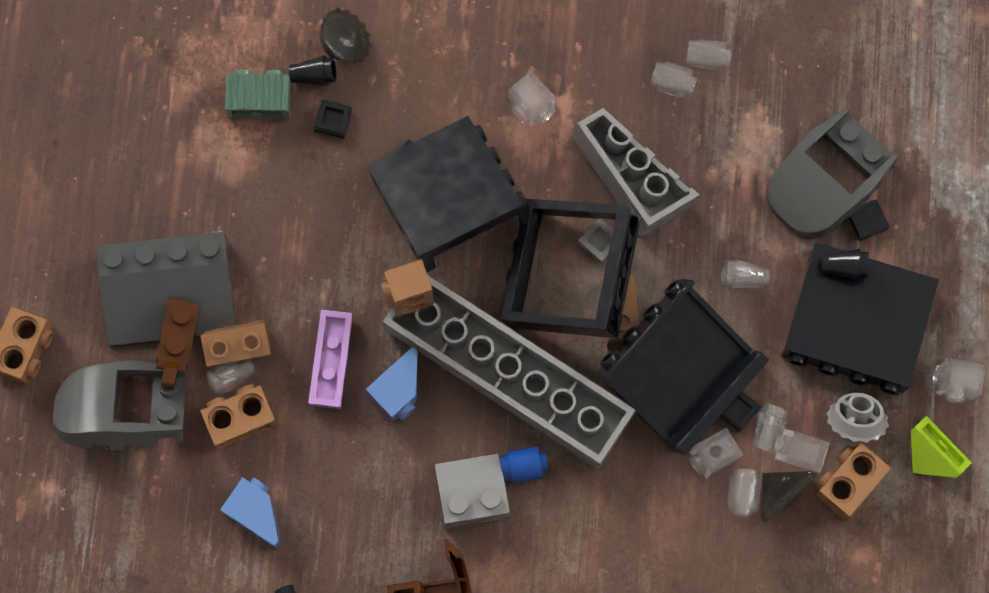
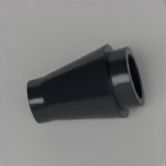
[289,55,337,86]
[822,248,869,280]

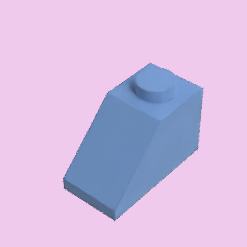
[366,346,419,422]
[220,477,281,549]

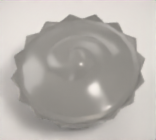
[826,393,889,443]

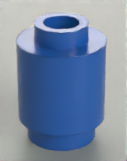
[500,447,548,484]

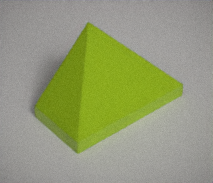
[911,416,972,478]

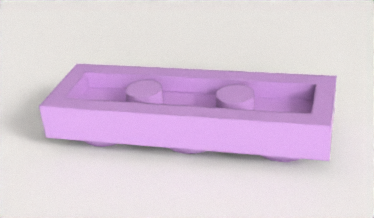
[308,310,353,409]

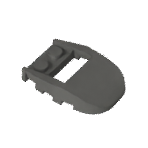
[766,108,898,238]
[53,360,187,450]

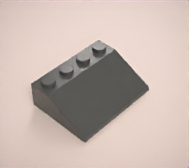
[96,232,236,347]

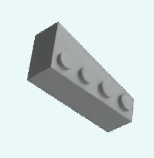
[571,108,700,238]

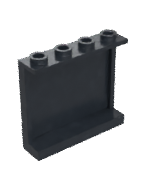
[367,116,529,273]
[780,242,939,395]
[596,279,769,455]

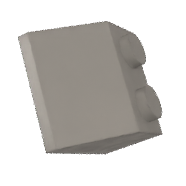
[435,454,510,529]

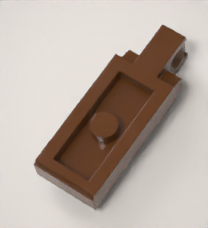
[156,298,200,390]

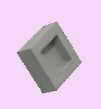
[578,219,613,264]

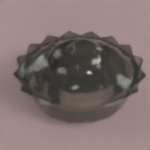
[319,8,372,64]

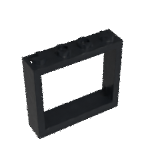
[500,199,641,339]

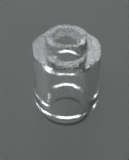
[686,38,732,73]
[650,61,698,100]
[727,468,762,518]

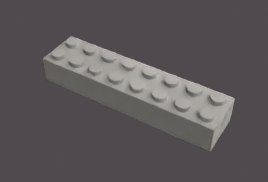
[383,275,635,469]

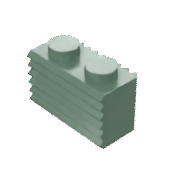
[225,69,291,119]

